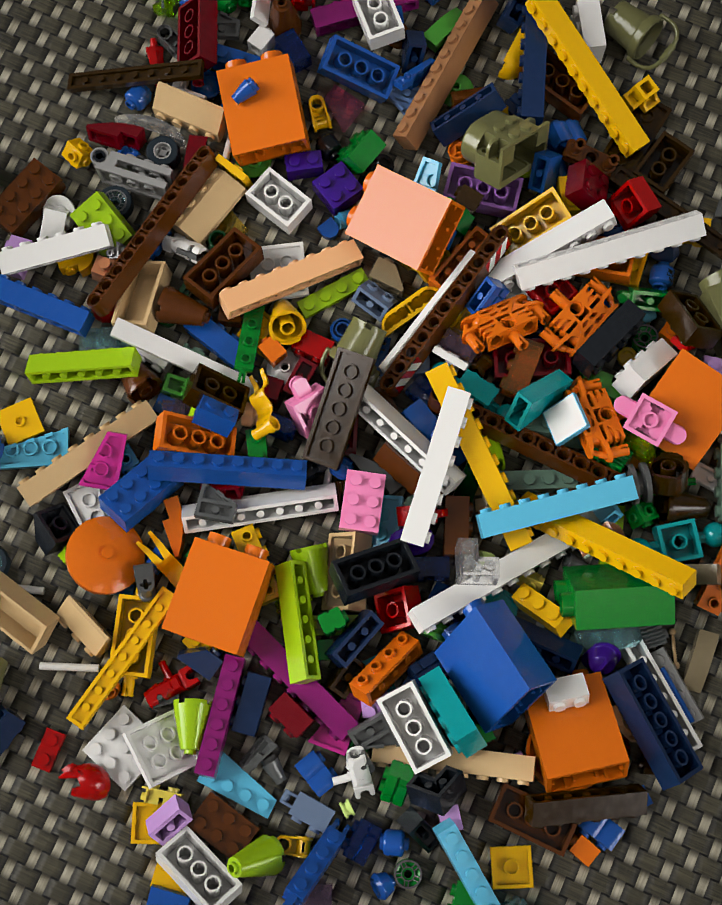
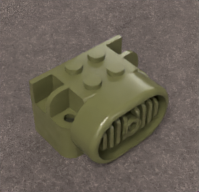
[461,110,550,190]

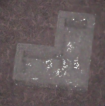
[455,538,500,585]

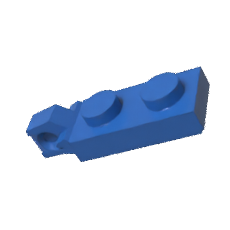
[394,57,435,91]

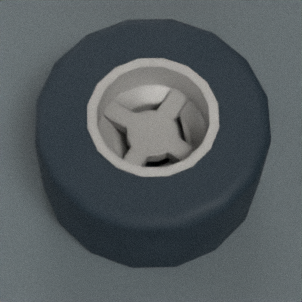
[146,136,181,170]

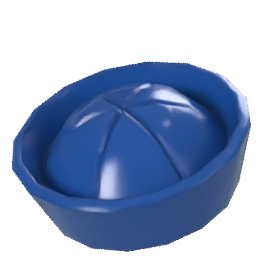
[191,70,220,100]

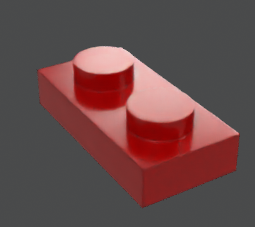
[31,727,67,773]

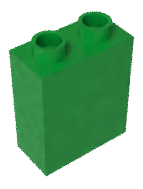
[553,564,675,630]

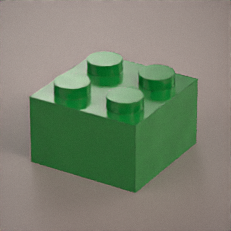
[336,129,386,175]

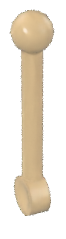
[668,628,680,669]

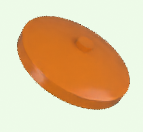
[65,516,145,595]

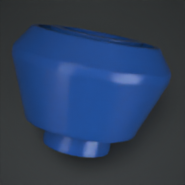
[330,318,351,342]
[329,457,354,481]
[370,872,396,900]

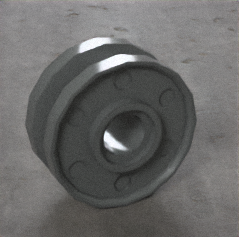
[625,462,653,505]

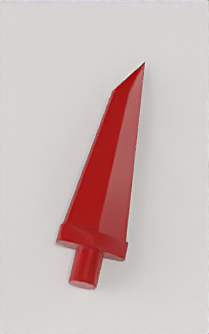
[146,38,164,88]

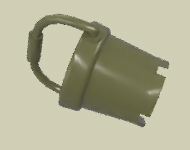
[604,0,679,70]
[319,316,387,388]

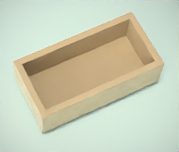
[111,261,173,334]
[0,571,60,655]

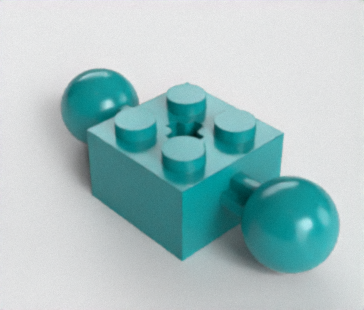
[432,362,511,418]
[632,518,722,562]

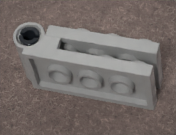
[90,147,176,200]

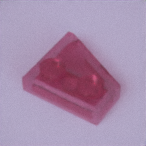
[325,84,365,133]

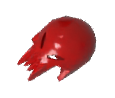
[58,762,111,801]

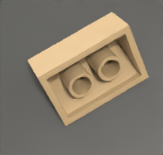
[56,595,113,658]

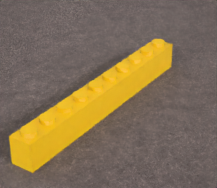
[525,0,650,158]
[425,362,534,551]
[516,491,697,600]

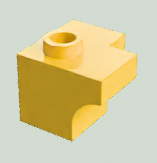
[622,75,660,114]

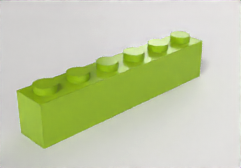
[25,347,142,384]
[275,560,321,684]

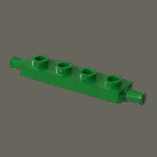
[234,305,265,383]

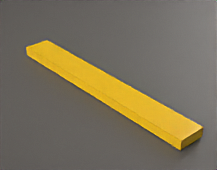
[66,586,174,730]

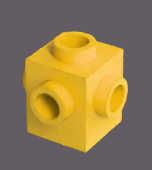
[61,138,93,169]

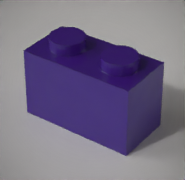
[284,150,324,181]

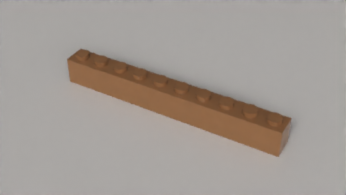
[393,0,499,150]

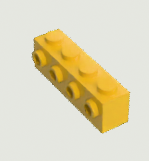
[231,524,279,606]

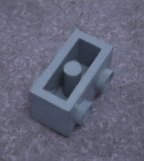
[351,280,398,322]

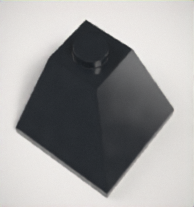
[33,502,79,556]

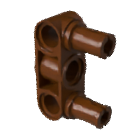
[562,138,620,178]

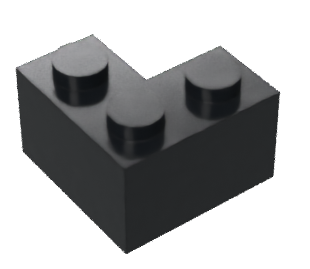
[406,765,467,816]

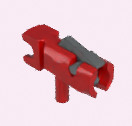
[143,660,201,709]

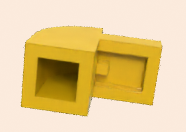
[58,252,97,277]

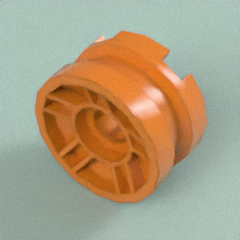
[448,139,472,166]

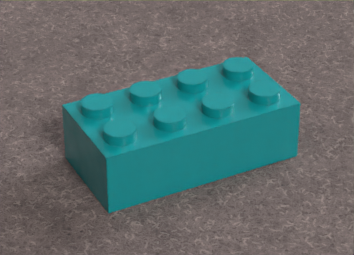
[418,666,488,758]

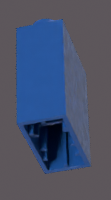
[434,598,557,734]

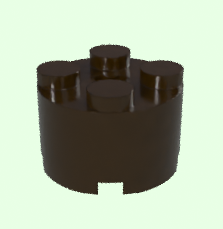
[648,452,689,498]

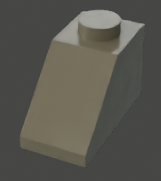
[369,257,404,298]

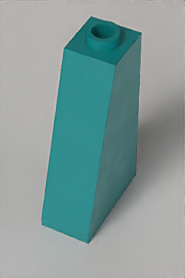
[504,369,574,432]

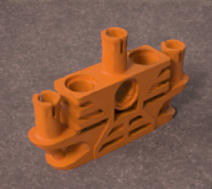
[539,276,619,357]
[460,294,551,354]
[563,378,630,463]

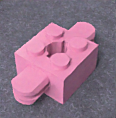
[284,376,325,439]
[614,393,687,447]

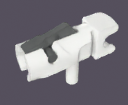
[162,233,209,264]
[332,746,375,799]

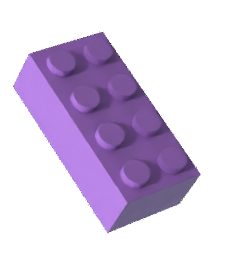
[443,162,524,219]

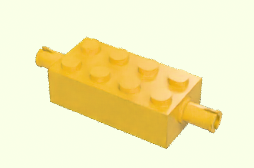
[110,586,158,697]

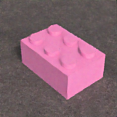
[339,469,386,536]

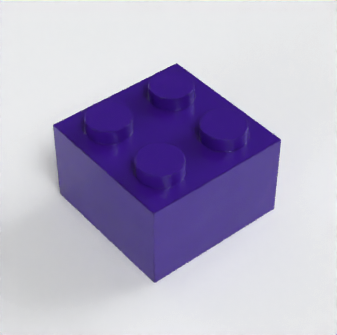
[312,161,364,216]

